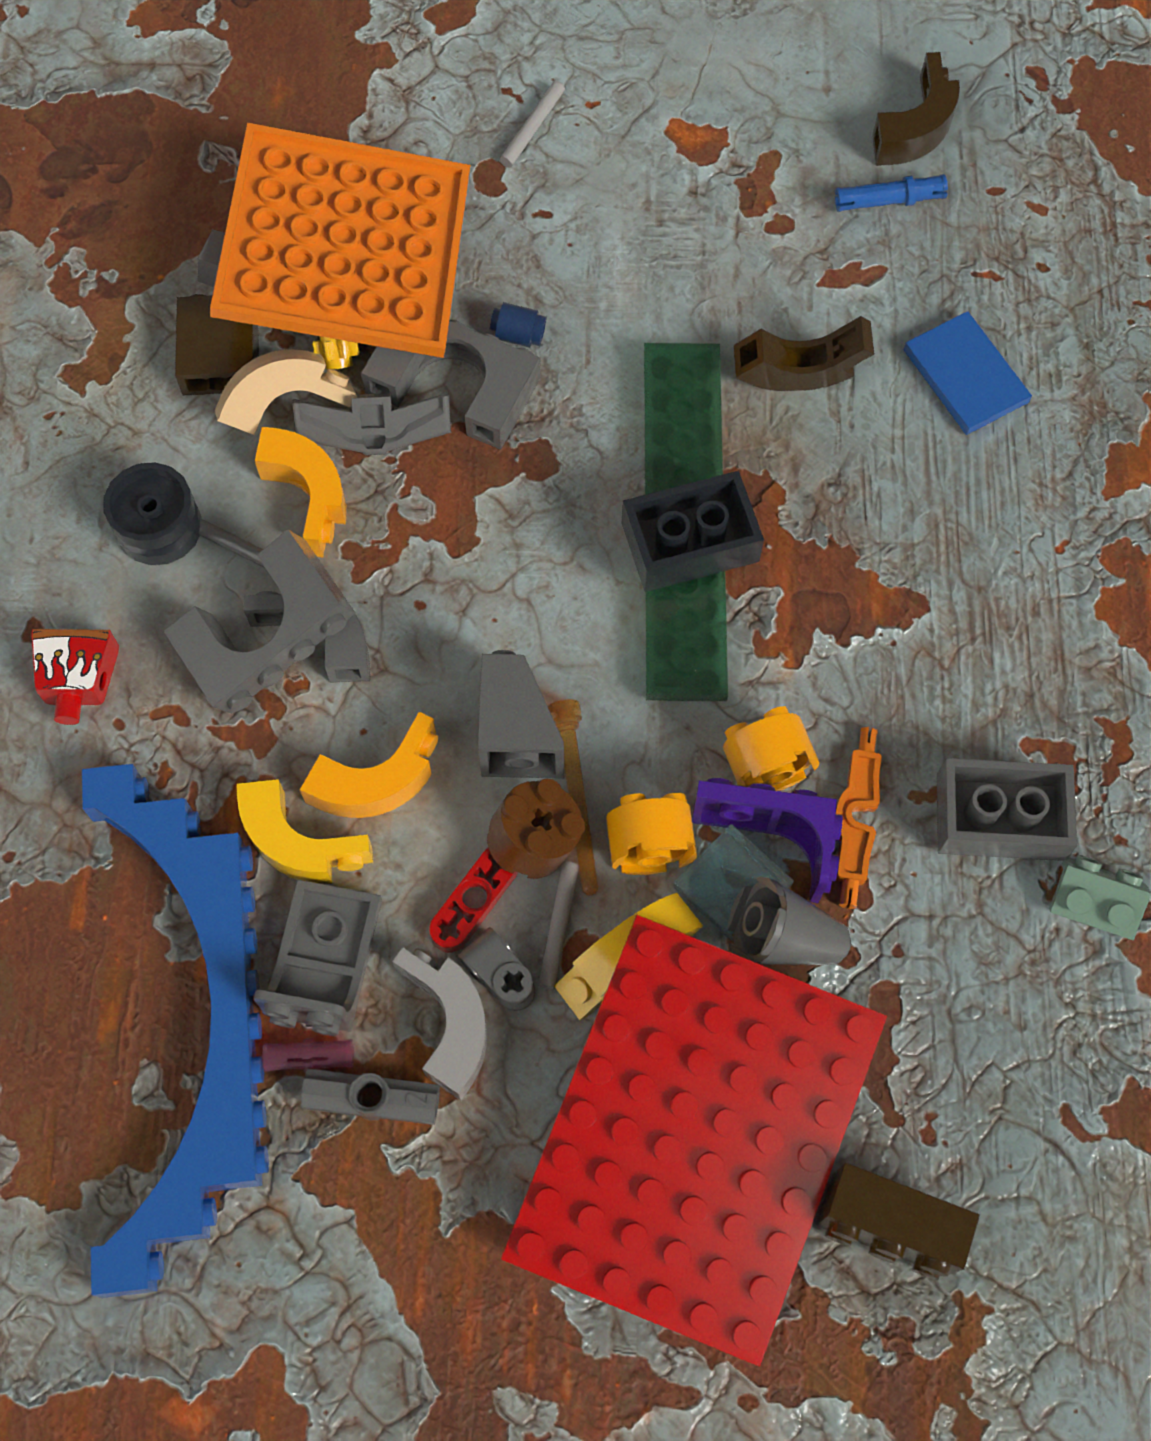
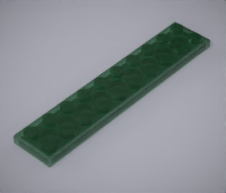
[644,343,728,701]

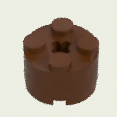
[487,778,585,879]

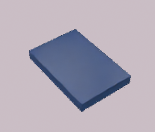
[903,311,1032,435]

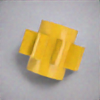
[312,336,360,370]

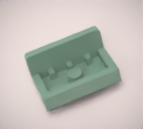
[1049,855,1151,941]

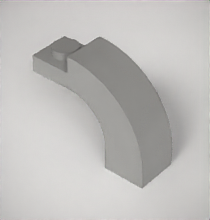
[392,947,487,1101]

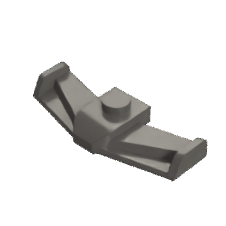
[292,392,451,456]

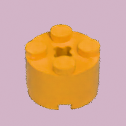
[723,706,820,791]
[606,793,697,875]

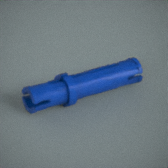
[835,174,948,212]

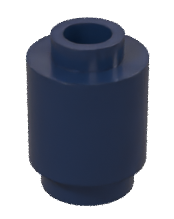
[489,302,547,348]

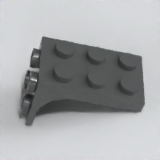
[254,880,382,1036]

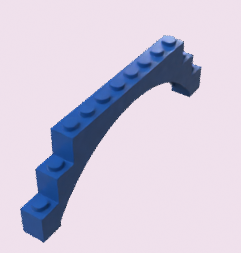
[82,764,269,1298]

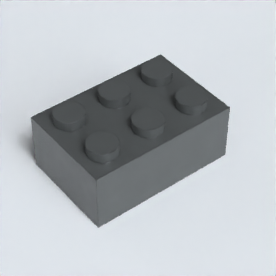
[937,758,1077,861]

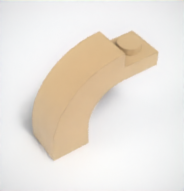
[215,349,356,435]

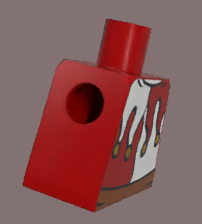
[32,629,119,725]

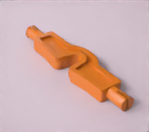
[835,727,882,909]

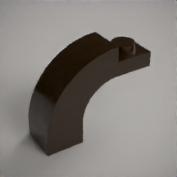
[872,52,960,166]
[733,316,874,391]

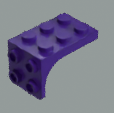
[692,778,843,903]

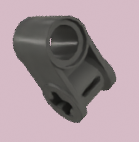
[457,927,535,1011]

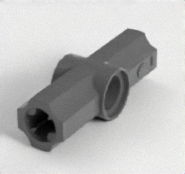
[301,1069,440,1125]

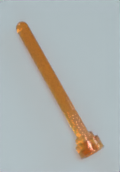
[548,699,599,896]

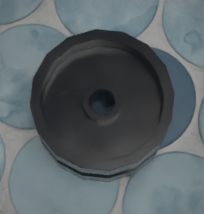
[103,462,202,565]

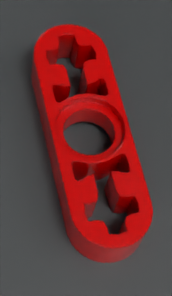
[429,847,518,953]

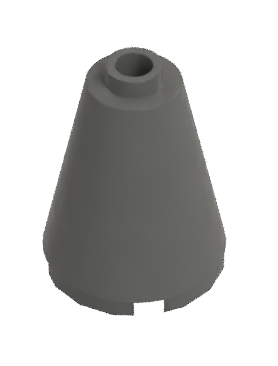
[728,876,851,965]

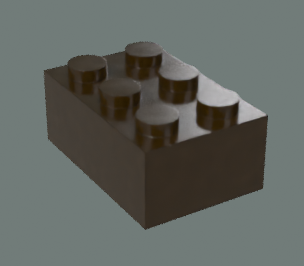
[816,1163,980,1280]

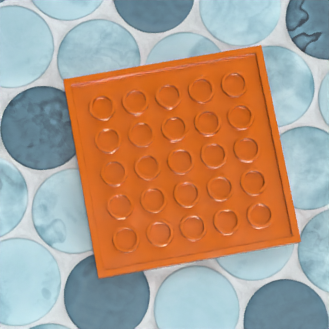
[210,123,470,358]

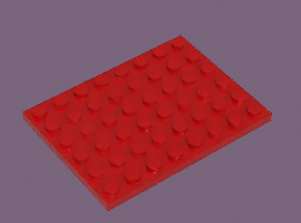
[501,915,887,1367]

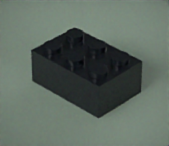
[621,471,764,592]

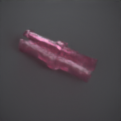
[263,1037,354,1073]

